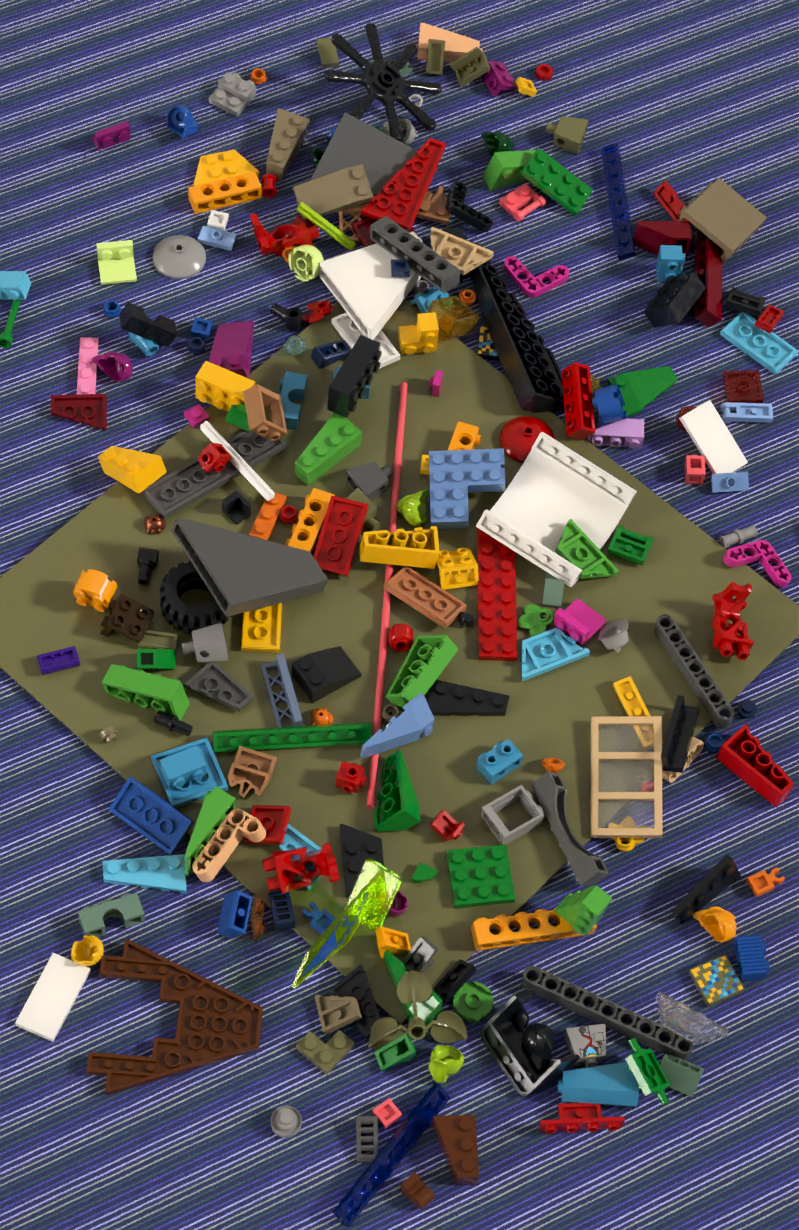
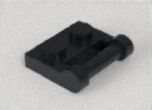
[725,287,766,317]

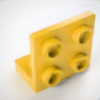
[436,548,479,590]

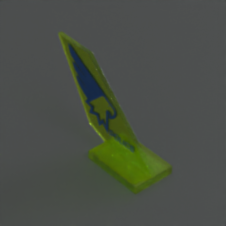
[291,858,402,989]

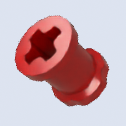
[262,174,277,198]

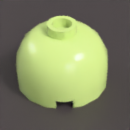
[288,245,324,281]

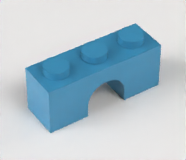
[278,371,308,430]

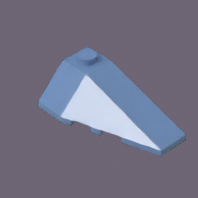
[360,693,435,759]

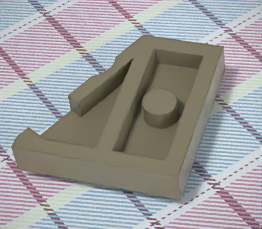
[314,995,362,1034]

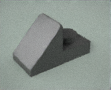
[402,936,439,974]

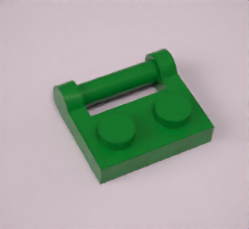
[607,525,654,566]

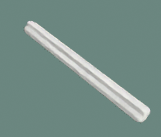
[200,421,275,501]

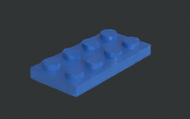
[108,776,195,855]

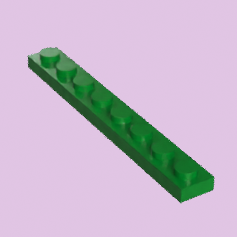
[213,722,372,752]

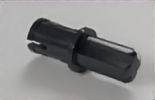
[154,711,193,736]

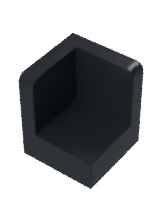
[222,490,251,525]

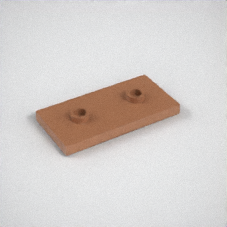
[383,566,467,629]

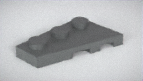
[184,661,254,712]

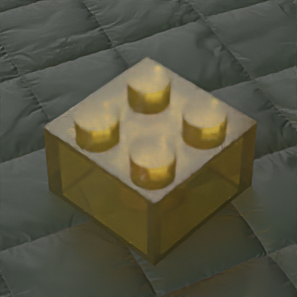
[427,295,480,339]

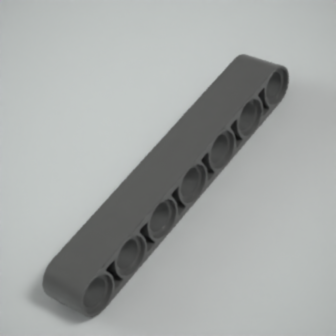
[655,614,734,729]

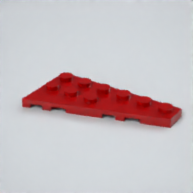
[361,138,446,232]

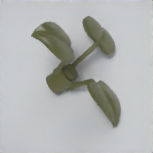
[369,970,467,1049]

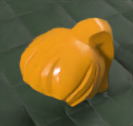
[693,907,736,943]

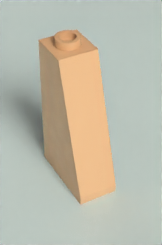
[417,23,483,63]

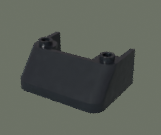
[480,991,580,1096]

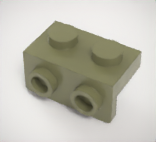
[450,47,491,87]

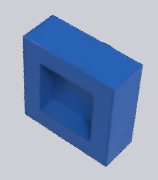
[191,317,213,339]

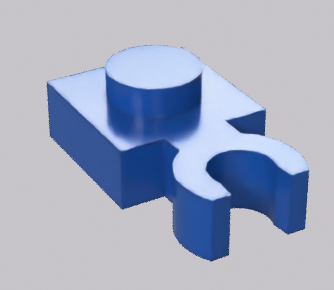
[302,902,339,938]

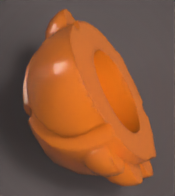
[311,708,333,725]
[541,758,565,773]

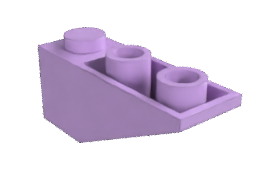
[588,418,644,448]

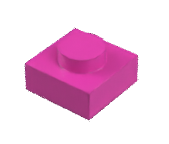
[429,370,443,396]
[184,404,210,429]

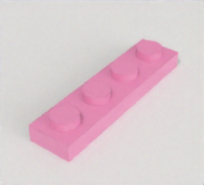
[77,337,99,394]

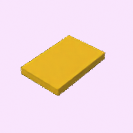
[241,603,282,653]

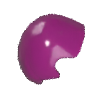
[377,888,408,918]

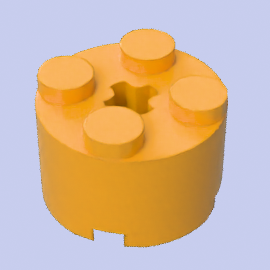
[73,569,118,612]

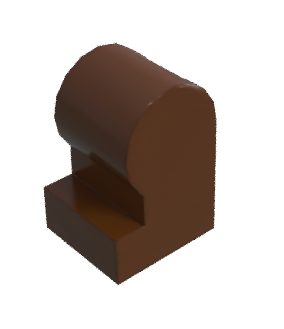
[400,1172,435,1210]

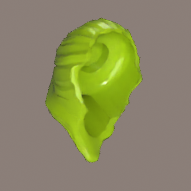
[396,488,429,526]
[429,1045,464,1084]

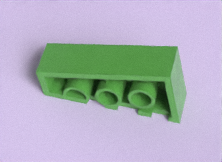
[295,413,362,486]
[386,635,459,711]
[102,664,190,721]

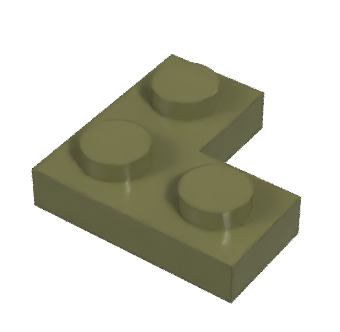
[296,1030,355,1075]

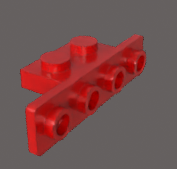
[539,1103,625,1134]

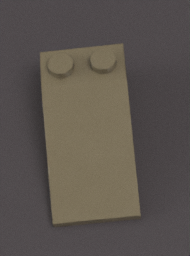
[293,164,373,221]

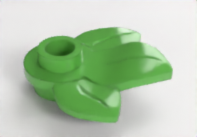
[517,604,554,637]

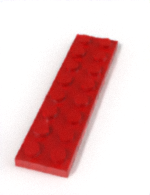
[477,528,517,661]

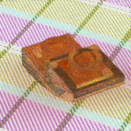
[251,894,266,942]

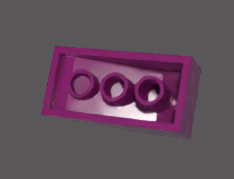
[209,320,254,379]

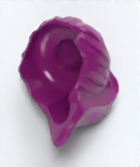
[92,351,133,382]

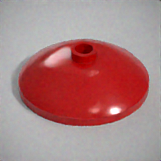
[500,416,555,463]

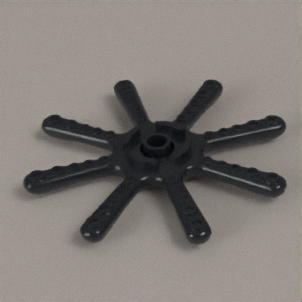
[324,23,442,141]

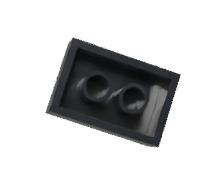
[643,272,706,328]

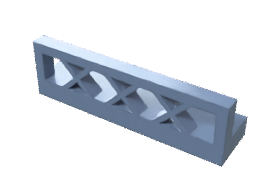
[261,654,303,727]

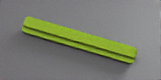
[297,202,356,251]

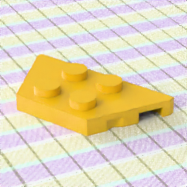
[194,149,259,185]

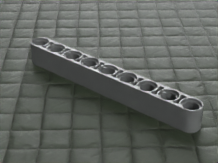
[522,966,694,1060]

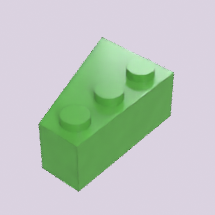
[482,150,536,192]

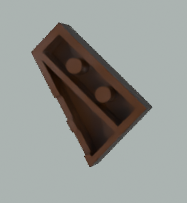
[431,1115,479,1186]

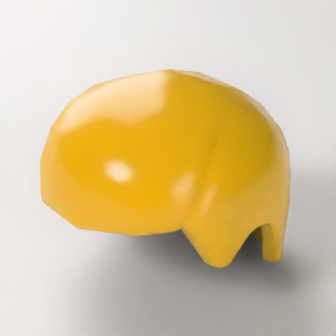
[71,935,104,967]

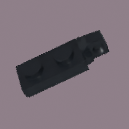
[434,959,476,1007]

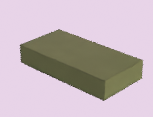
[317,38,339,68]
[425,39,445,75]
[137,630,179,654]

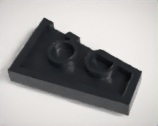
[329,964,381,1039]

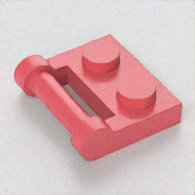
[499,183,546,222]

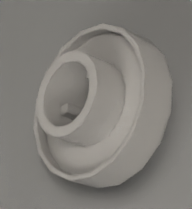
[271,1106,302,1138]

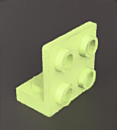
[96,240,137,285]

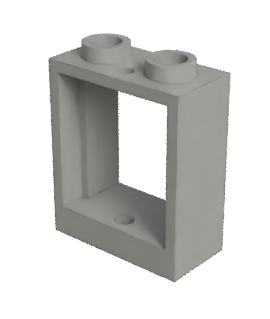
[481,785,544,845]

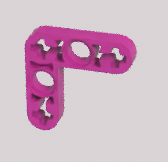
[503,256,569,298]
[723,540,791,588]

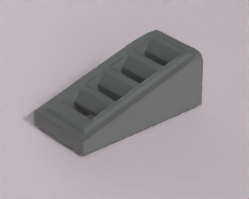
[356,1116,378,1163]

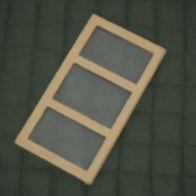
[590,716,663,838]

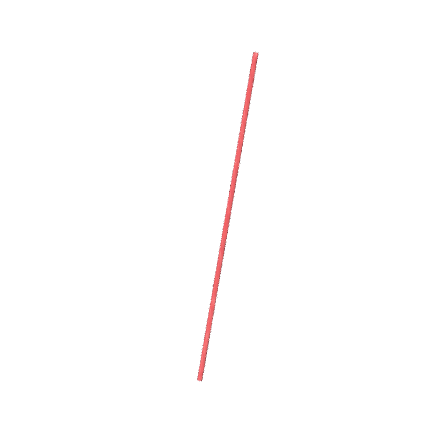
[367,382,408,808]

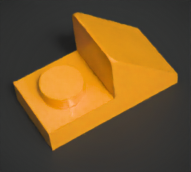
[375,927,411,958]

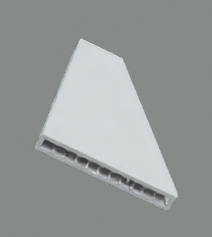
[319,231,423,340]

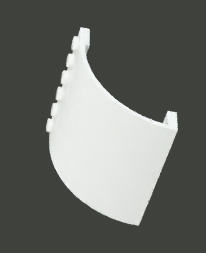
[476,432,637,587]

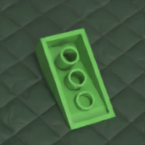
[184,786,236,876]

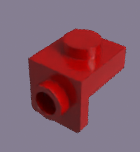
[429,810,465,841]

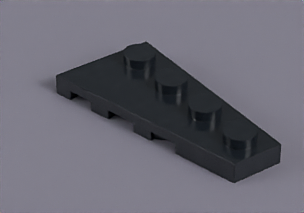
[428,680,509,716]

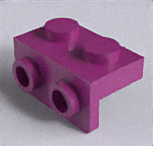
[481,61,517,97]
[92,121,130,151]

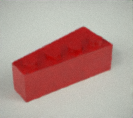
[716,724,794,808]

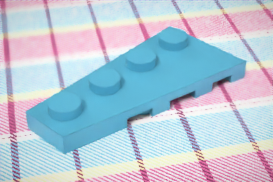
[102,854,187,894]

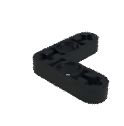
[445,181,493,232]

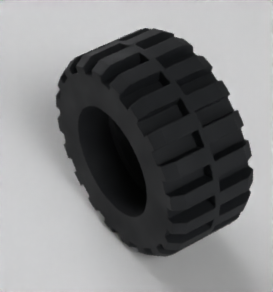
[160,560,228,634]

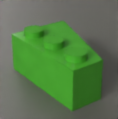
[554,885,613,937]

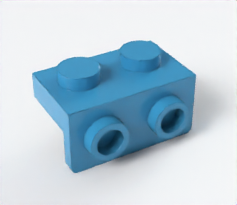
[409,286,453,313]

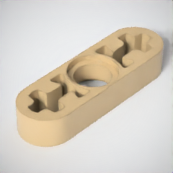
[662,737,704,783]

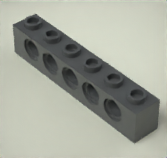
[370,216,460,293]

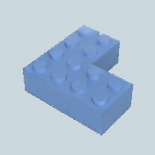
[429,448,505,529]

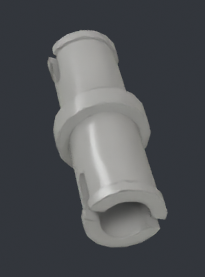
[719,525,758,548]

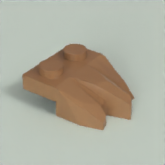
[416,186,452,225]
[228,746,277,798]

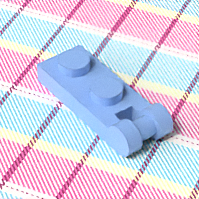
[721,402,773,423]

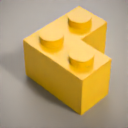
[398,312,439,355]

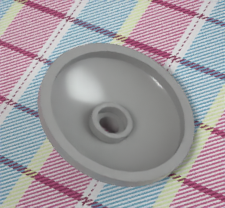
[153,235,206,279]

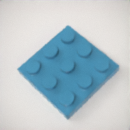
[151,737,228,808]

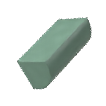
[660,1052,704,1097]

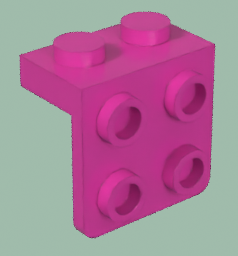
[553,599,605,646]

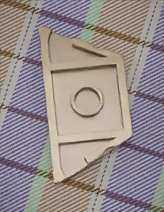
[430,227,494,275]

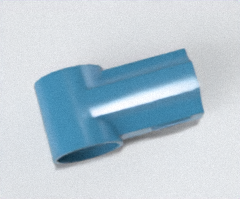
[129,332,159,356]

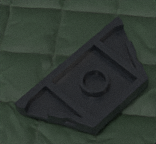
[339,824,385,898]

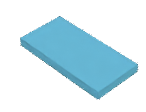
[720,312,798,375]

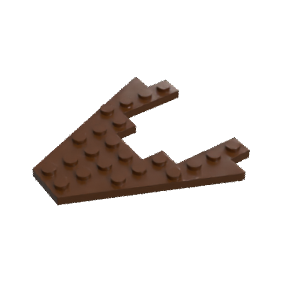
[86,939,263,1095]

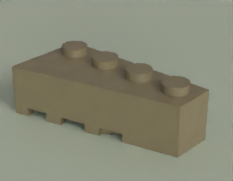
[266,108,310,181]

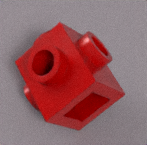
[197,443,232,473]
[335,761,367,794]

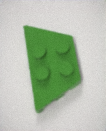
[555,519,619,579]

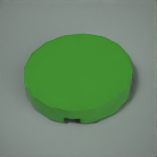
[452,982,494,1022]

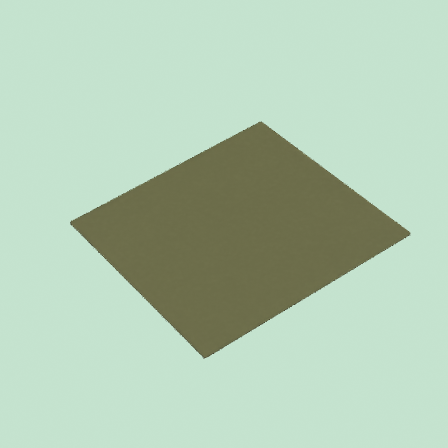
[0,298,799,1024]

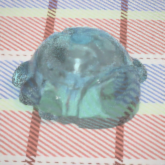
[284,335,306,355]

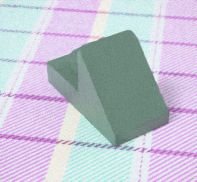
[542,572,565,608]

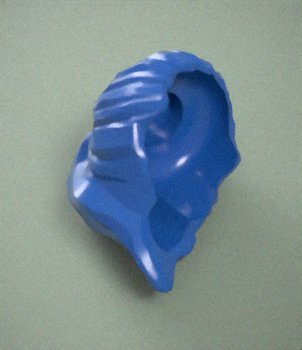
[167,105,199,139]

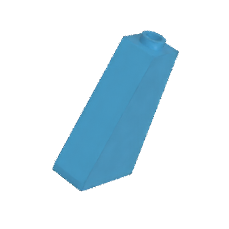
[558,1062,639,1106]

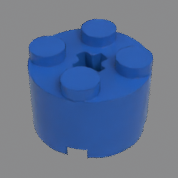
[592,384,627,425]

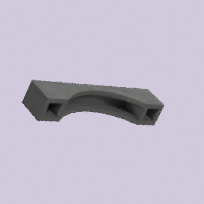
[531,772,609,887]

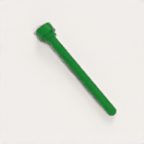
[0,299,21,348]

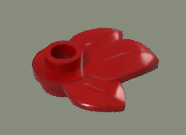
[302,300,334,323]

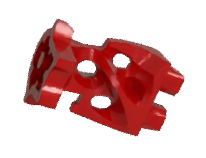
[249,213,320,257]
[712,582,754,661]
[262,842,340,894]

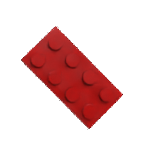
[313,495,369,577]

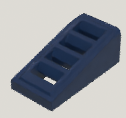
[311,339,352,369]
[268,891,295,931]

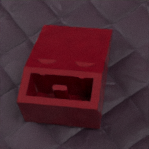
[633,221,692,260]

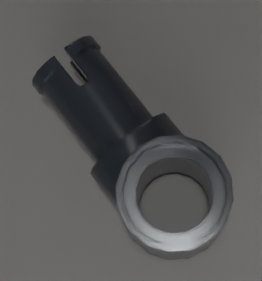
[270,303,303,331]
[137,547,159,585]

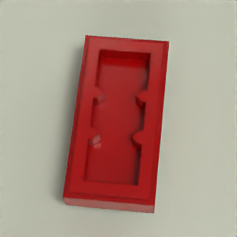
[754,304,784,333]

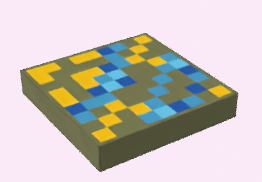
[689,955,745,1007]

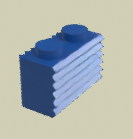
[217,890,253,939]
[733,935,770,982]

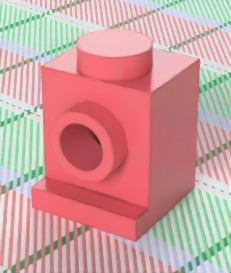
[684,455,706,485]

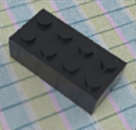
[327,335,382,418]

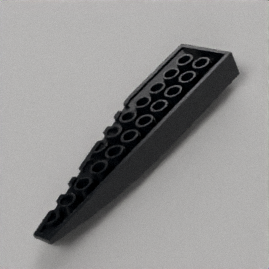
[469,241,565,413]

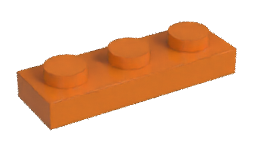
[249,492,287,540]

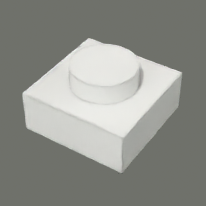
[207,210,229,231]

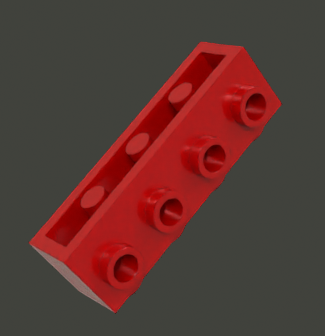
[562,362,595,441]

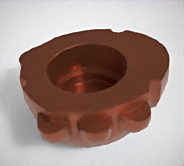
[144,514,166,534]

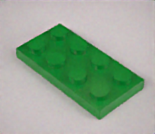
[520,148,593,216]

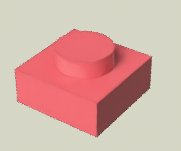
[372,1098,402,1129]

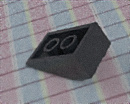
[291,646,362,703]

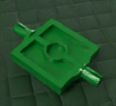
[625,1037,671,1106]

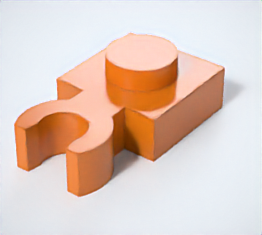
[746,868,785,897]

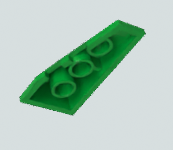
[607,366,678,417]
[374,750,421,832]
[383,950,443,1026]

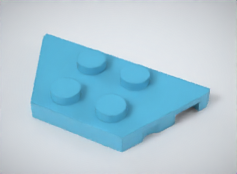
[522,627,590,681]

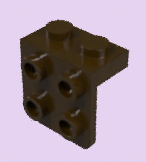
[100,594,154,643]

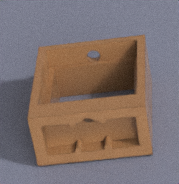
[243,384,287,441]

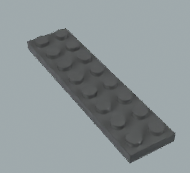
[142,430,287,519]

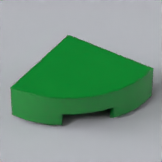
[411,862,438,883]

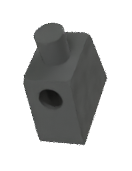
[346,461,393,501]

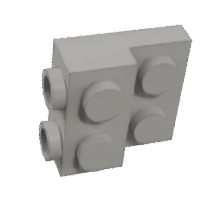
[209,72,256,117]

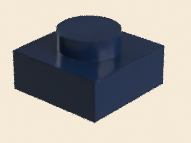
[391,259,410,277]

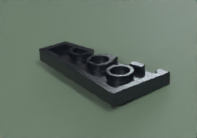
[672,854,741,924]

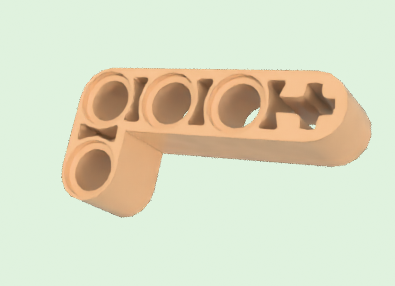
[192,809,266,882]

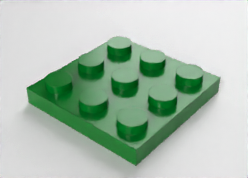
[446,845,515,909]

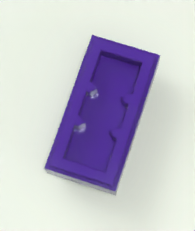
[37,646,80,675]

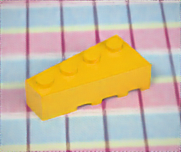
[359,526,440,569]

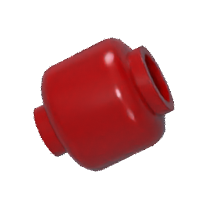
[388,623,414,652]

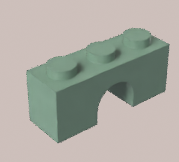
[78,893,145,937]

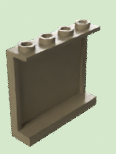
[678,178,767,262]

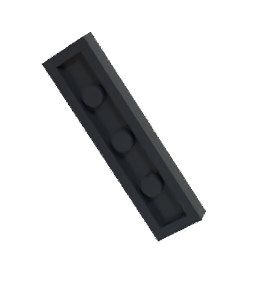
[661,695,699,773]

